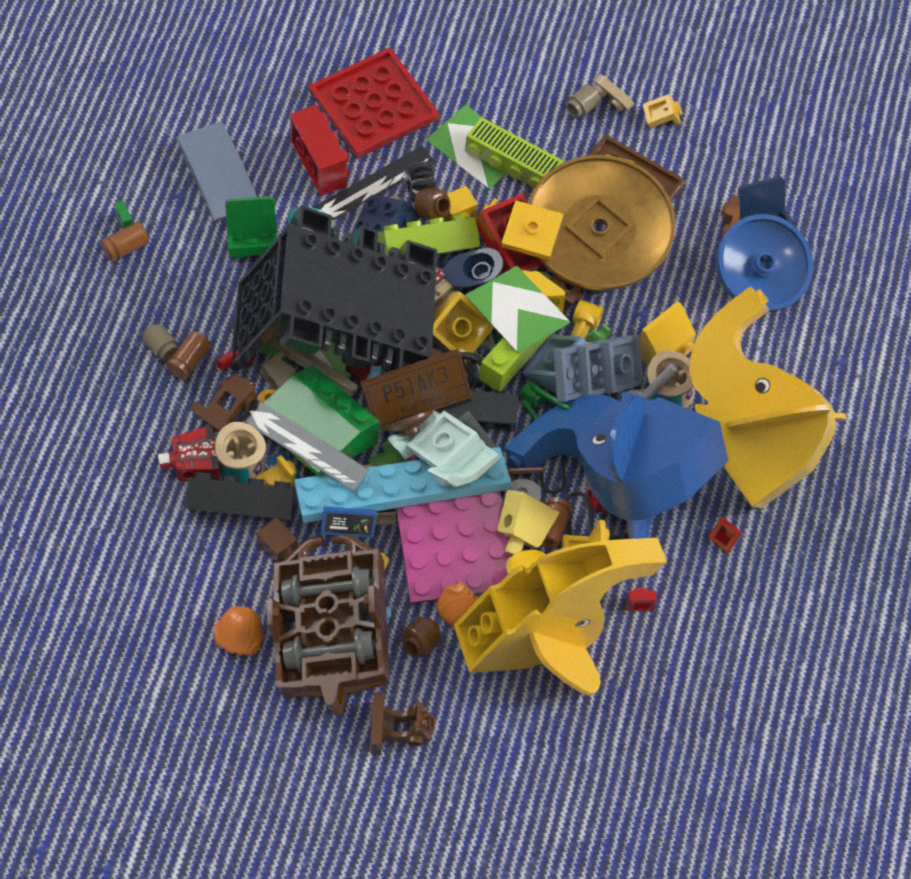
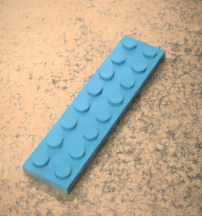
[294,447,511,523]

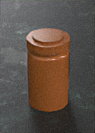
[100,221,150,262]
[166,331,211,380]
[541,497,573,549]

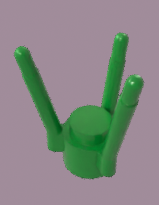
[520,381,570,421]

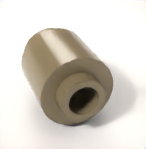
[566,84,601,118]
[143,324,179,361]

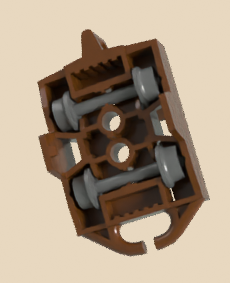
[267,535,390,716]

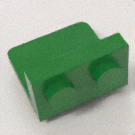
[225,196,277,258]

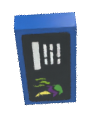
[320,506,377,538]

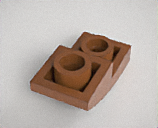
[721,194,740,238]

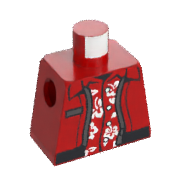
[158,426,220,481]

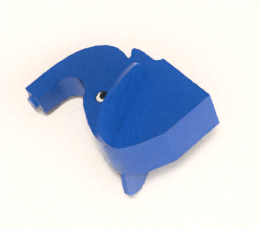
[504,392,728,539]

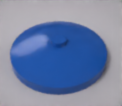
[716,214,813,312]

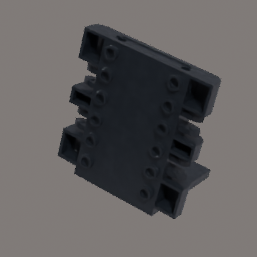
[230,205,437,372]

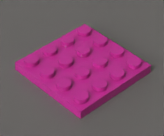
[396,491,511,604]

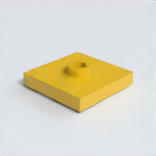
[501,200,563,260]

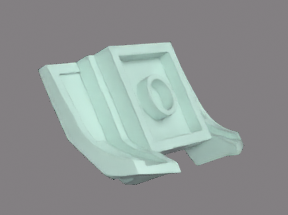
[388,410,501,487]

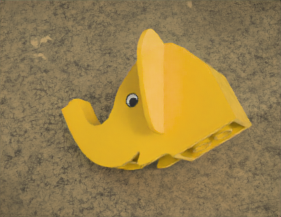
[689,286,847,509]
[454,538,667,696]

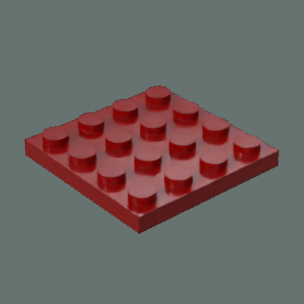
[309,47,439,159]

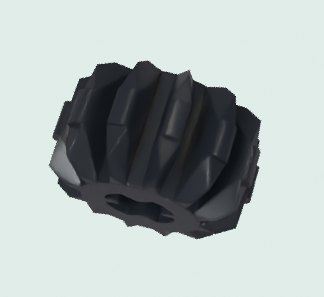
[405,161,437,202]

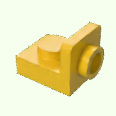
[643,94,682,128]
[255,455,297,487]

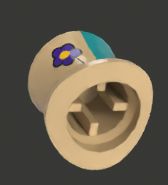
[648,350,695,408]
[215,422,266,482]

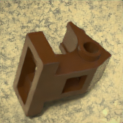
[190,373,256,432]
[370,693,435,755]

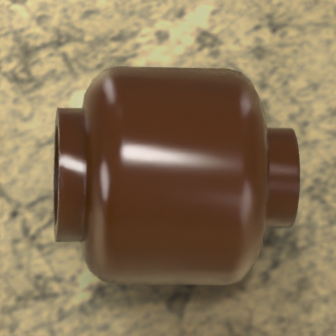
[414,188,451,220]
[402,617,441,657]

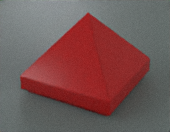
[708,517,742,553]

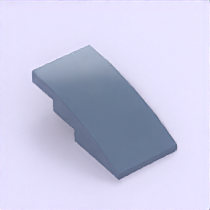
[176,121,257,222]
[553,335,643,401]

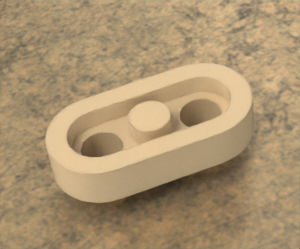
[594,74,634,111]

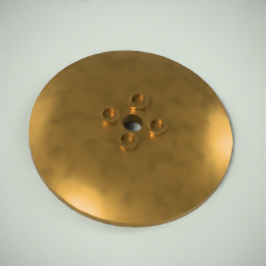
[529,155,676,290]

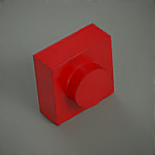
[627,588,657,611]

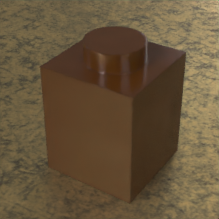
[257,517,298,563]

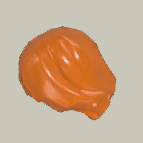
[437,580,479,628]
[213,606,264,656]

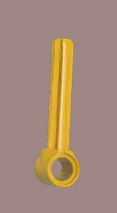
[571,299,604,340]

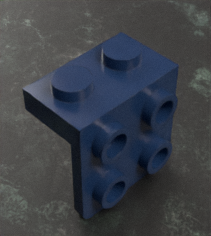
[738,176,796,227]
[351,195,420,234]

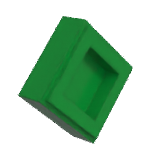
[114,201,133,229]

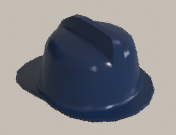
[444,248,503,288]

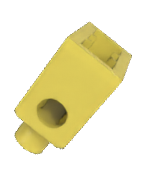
[497,490,559,556]

